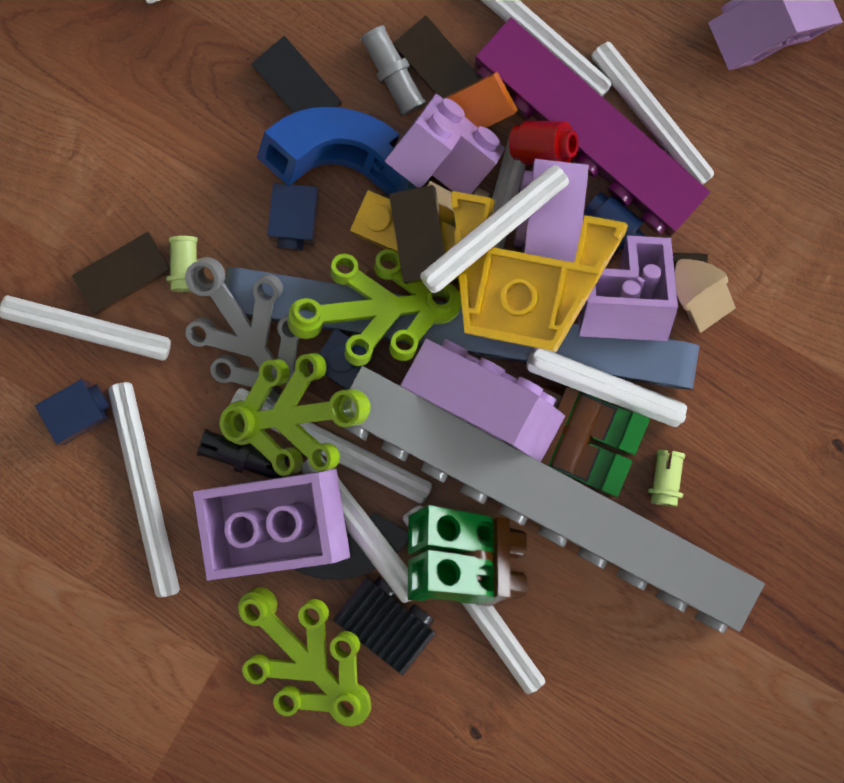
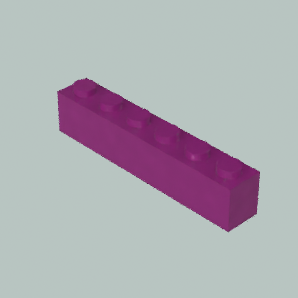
[475,17,710,237]

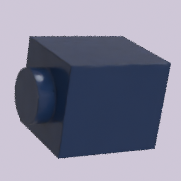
[267,183,319,251]
[311,328,374,390]
[35,379,110,445]

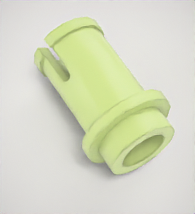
[166,236,198,292]
[648,450,685,507]

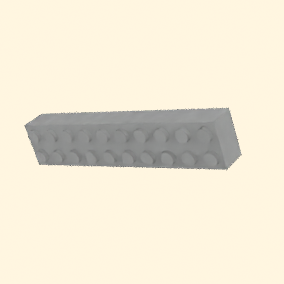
[342,366,765,634]

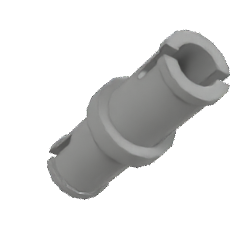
[360,25,426,116]

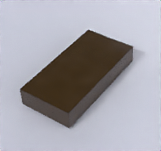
[393,16,481,98]
[389,185,446,284]
[72,232,170,315]

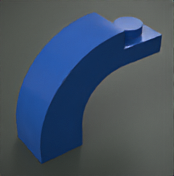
[257,107,415,197]

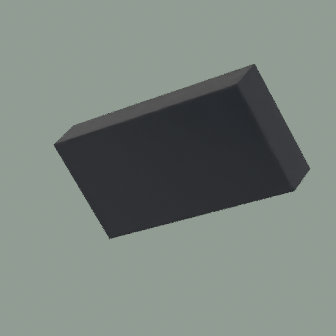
[251,36,342,113]

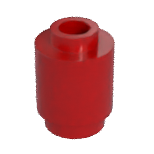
[509,121,579,165]

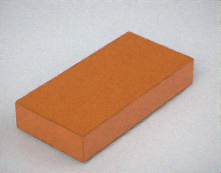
[419,71,518,128]

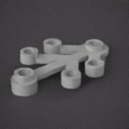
[185,257,306,406]

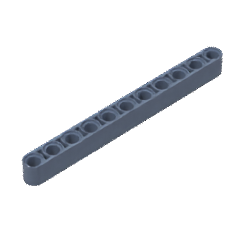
[219,267,700,390]

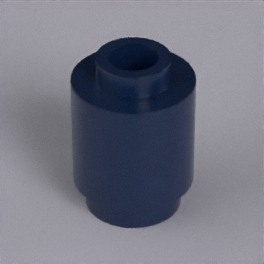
[583,192,645,256]

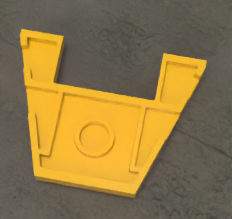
[451,191,628,352]

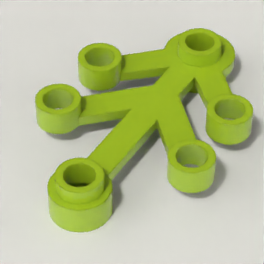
[287,249,462,366]
[219,353,371,476]
[238,587,371,726]

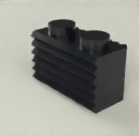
[333,575,436,676]

